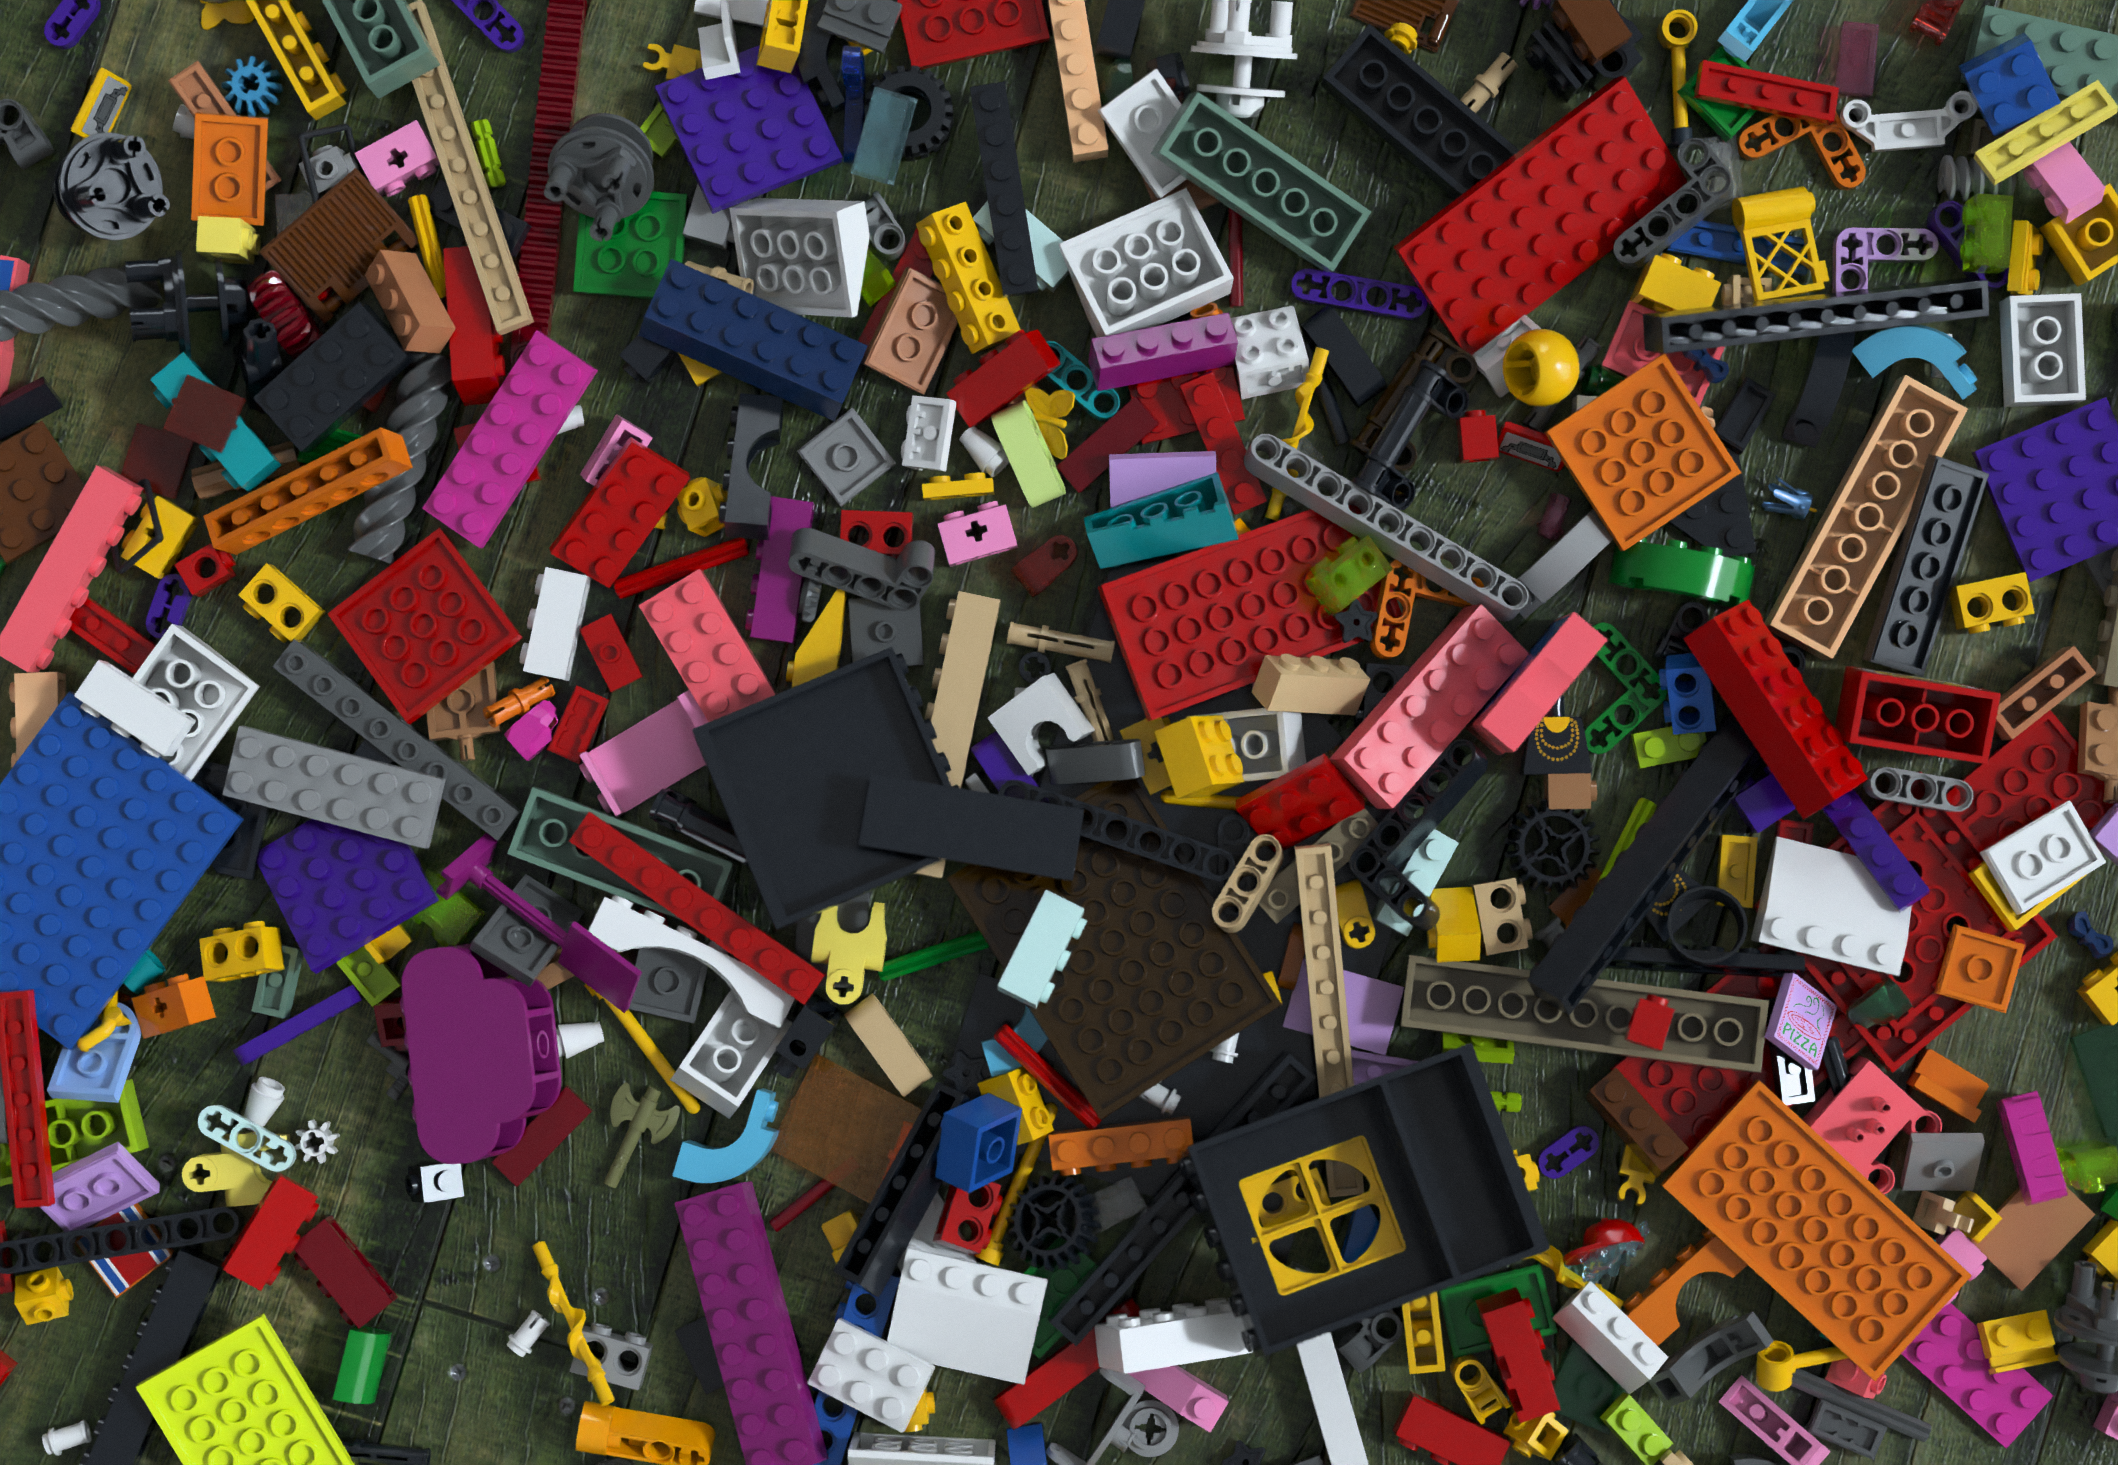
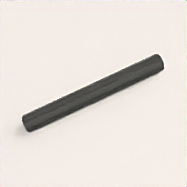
[1791,1369,1932,1442]

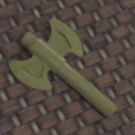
[603,1082,680,1188]

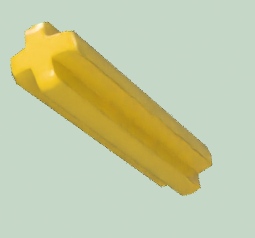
[408,194,446,298]

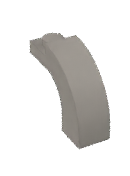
[1503,509,1613,619]

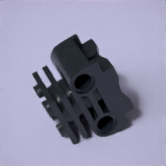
[1523,0,1643,103]

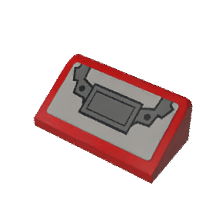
[1497,421,1564,472]

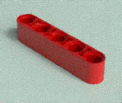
[992,1297,1141,1430]

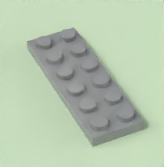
[222,725,446,849]

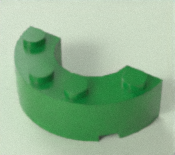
[1608,538,1755,608]

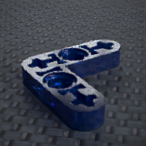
[842,46,866,163]

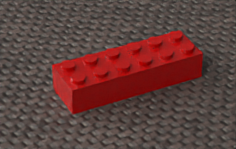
[1684,599,1868,820]

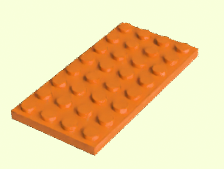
[1660,1079,1972,1381]

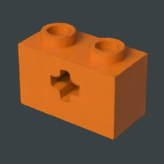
[131,973,216,1039]

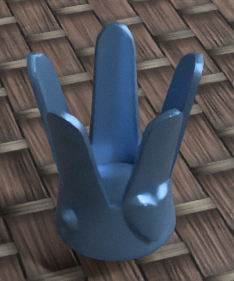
[1761,476,1817,521]

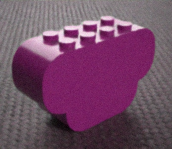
[400,943,562,1164]

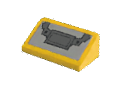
[71,67,132,139]

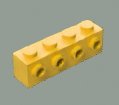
[246,0,347,120]
[916,202,1021,354]

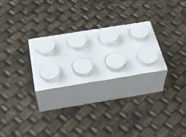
[1094,1298,1253,1374]

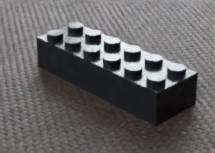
[1321,24,1520,199]

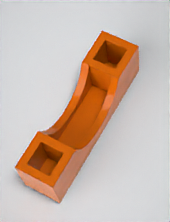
[1622,1227,1747,1346]

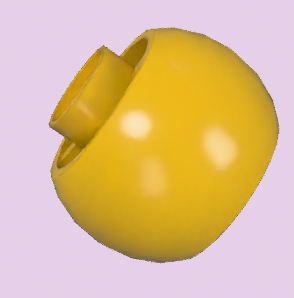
[1503,329,1580,407]

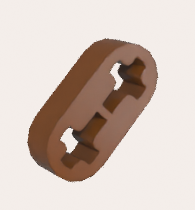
[1276,922,1305,991]

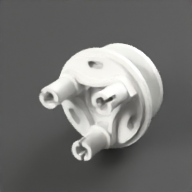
[1191,0,1297,118]

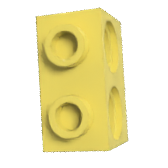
[196,216,261,264]

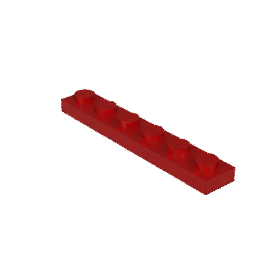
[0,989,55,1208]

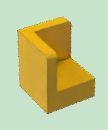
[364,924,414,965]
[1953,1191,2002,1244]
[821,1209,859,1264]

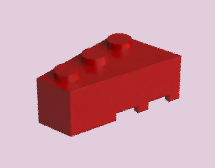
[1476,1287,1561,1423]

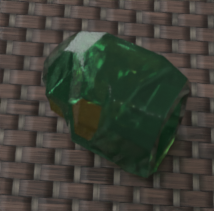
[1098,59,1134,107]

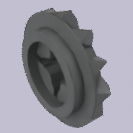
[798,577,823,623]

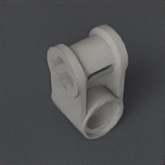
[865,190,907,261]

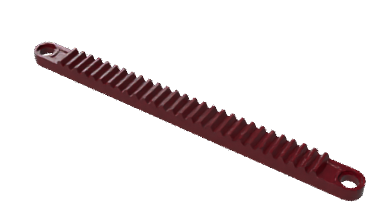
[510,0,587,368]

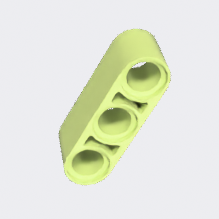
[991,400,1066,508]

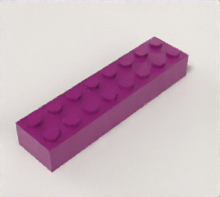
[674,1181,829,1465]

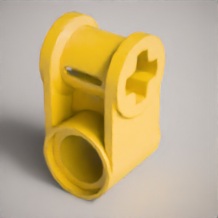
[1335,878,1375,949]
[1450,1354,1511,1425]

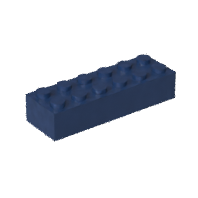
[638,259,867,421]

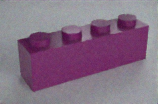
[1088,313,1238,391]
[745,496,815,644]

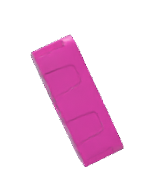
[1996,1090,2068,1206]

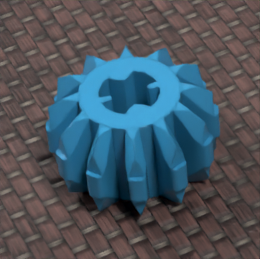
[221,56,284,117]

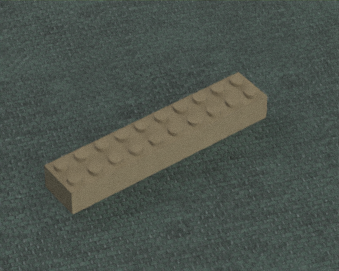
[1400,955,1769,1073]

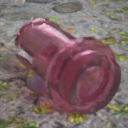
[1536,493,1572,540]

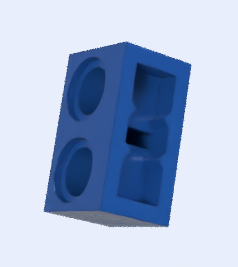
[1659,653,1717,735]

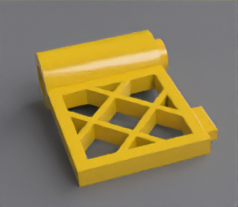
[1732,186,1829,302]

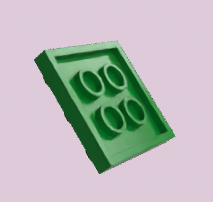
[573,191,688,299]

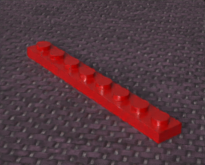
[569,811,825,1005]

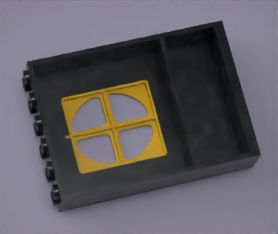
[1177,1043,1550,1357]

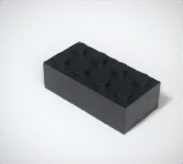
[253,302,416,453]

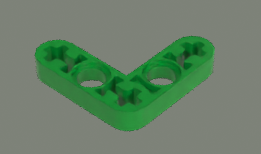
[1584,622,1667,755]

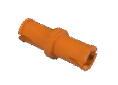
[483,676,555,728]

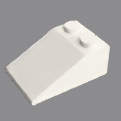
[1187,708,1306,782]
[670,990,792,1119]

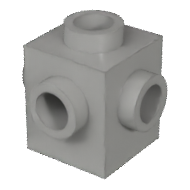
[298,145,359,199]

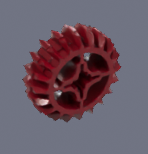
[247,270,323,360]

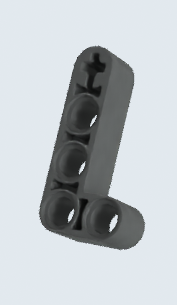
[1613,138,1734,270]
[788,528,935,611]

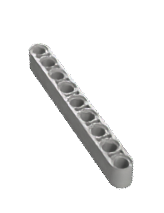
[1244,434,1529,621]

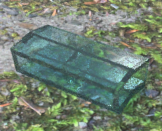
[851,87,918,186]

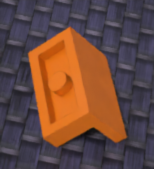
[1906,1049,1989,1123]

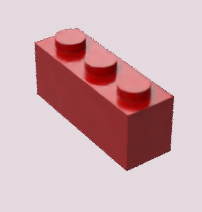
[946,329,1061,428]
[221,1172,319,1291]
[1393,1391,1511,1465]

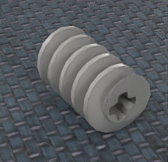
[1937,155,2017,205]

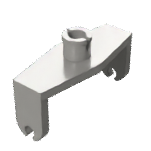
[1046,1367,1146,1465]

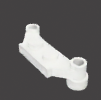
[1840,91,1977,152]

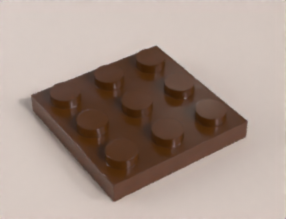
[0,420,85,565]

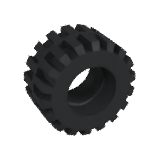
[864,65,954,161]

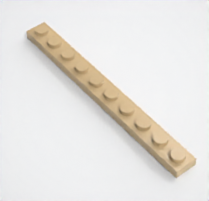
[408,0,534,335]
[1295,843,1364,1197]

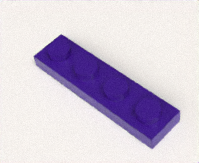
[1822,789,1930,913]

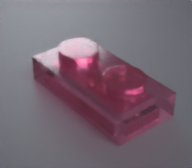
[1835,21,1879,97]

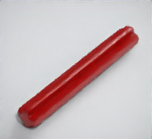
[613,538,749,599]
[993,1024,1102,1129]

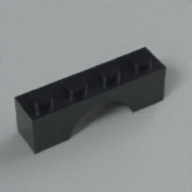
[719,393,784,540]

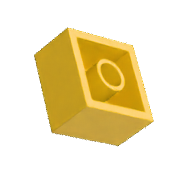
[2039,183,2118,287]
[1630,253,1721,313]
[1154,715,1244,799]

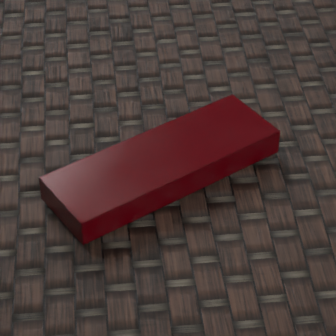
[1056,397,1160,493]
[492,1086,593,1187]

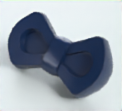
[1683,349,1729,383]
[2067,912,2114,959]

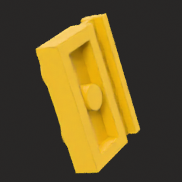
[2007,220,2043,296]
[1977,1309,2059,1375]

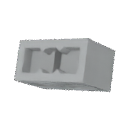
[569,1323,653,1390]

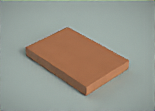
[861,267,958,395]
[1971,1186,2096,1291]

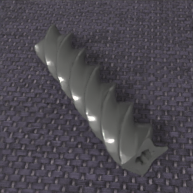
[0,260,162,342]
[347,351,452,564]

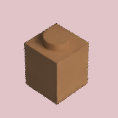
[1543,773,1597,809]

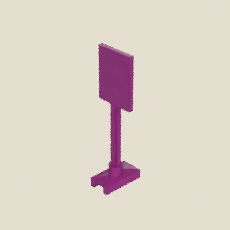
[436,833,642,1013]

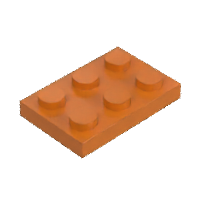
[191,112,269,226]

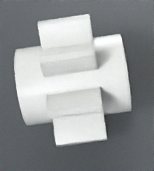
[294,1119,340,1164]

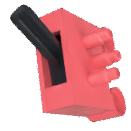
[1802,1036,1942,1195]

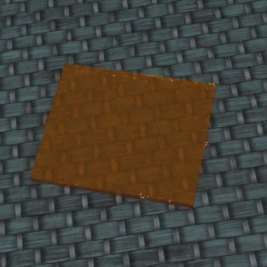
[771,1054,922,1203]

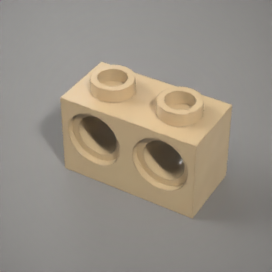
[1470,877,1533,956]

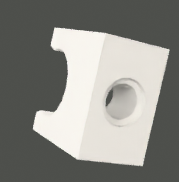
[988,673,1095,776]

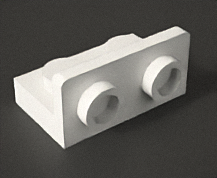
[901,395,957,472]

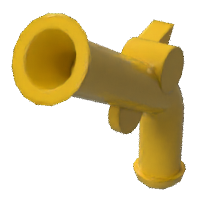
[77,991,132,1052]

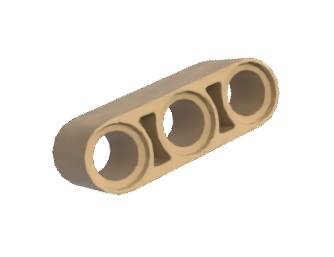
[1212,834,1284,933]
[844,993,933,1097]

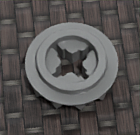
[1122,1399,1179,1457]

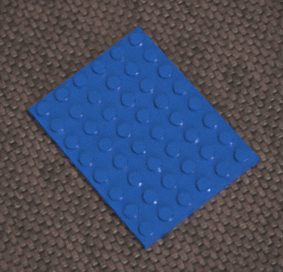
[0,692,244,1050]

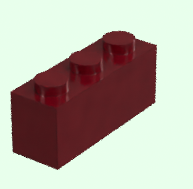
[294,1215,398,1329]

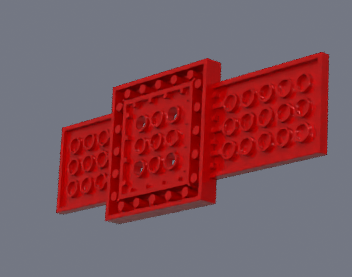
[1610,710,2113,1158]

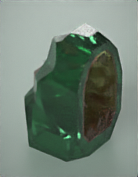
[1846,978,1912,1029]

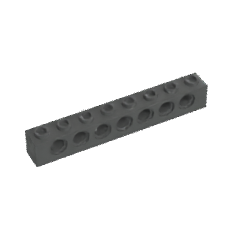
[272,639,523,841]

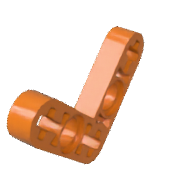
[1736,112,1866,190]
[1370,559,1484,660]

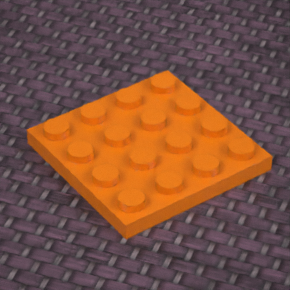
[1544,353,1741,551]

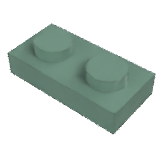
[252,944,303,1019]

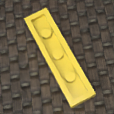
[1974,80,2118,186]

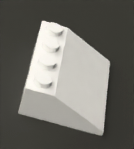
[1059,188,1234,338]
[729,198,870,317]
[131,624,260,780]
[1751,836,1916,976]
[887,1248,1048,1385]
[848,1432,996,1465]

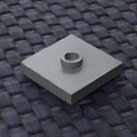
[1900,1133,1985,1191]

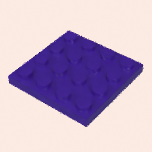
[654,45,843,214]
[1972,397,2118,583]
[256,819,439,974]

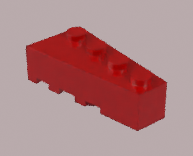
[443,246,506,406]

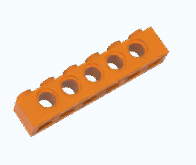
[204,427,413,555]

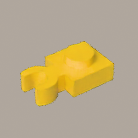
[643,44,702,81]
[1617,1144,1655,1206]

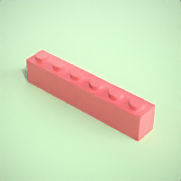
[0,465,144,672]

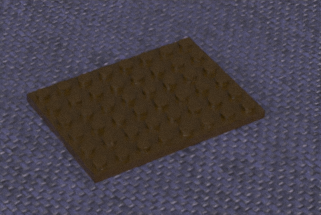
[947,778,1282,1121]

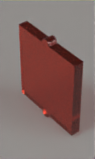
[163,374,246,453]
[121,423,194,499]

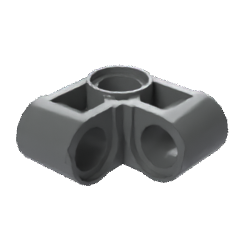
[0,99,55,170]
[1335,1309,1403,1374]

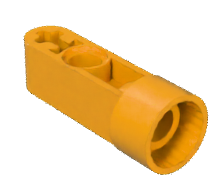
[576,1401,716,1465]

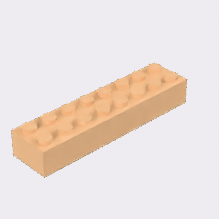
[1764,375,1968,661]

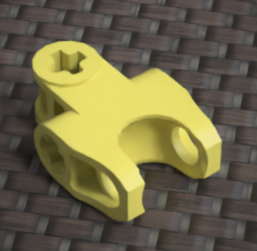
[811,902,887,1005]
[182,1131,290,1207]

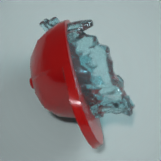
[1563,1218,1650,1284]

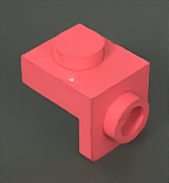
[1825,1358,1887,1399]

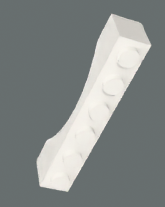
[588,895,795,1029]

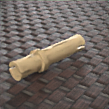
[1007,622,1115,663]
[1065,659,1115,742]

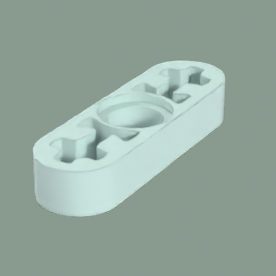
[198,1105,296,1172]

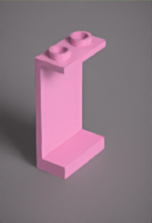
[579,690,709,816]

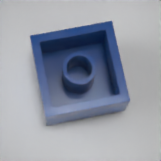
[1958,32,2061,137]
[935,1093,1022,1193]

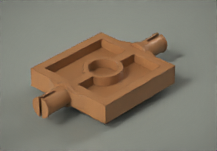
[426,661,502,762]
[2077,686,2118,804]

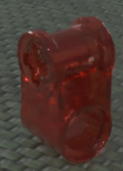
[1907,0,1964,47]
[1010,535,1078,598]

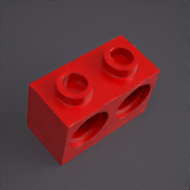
[840,510,914,559]
[932,1182,1002,1255]

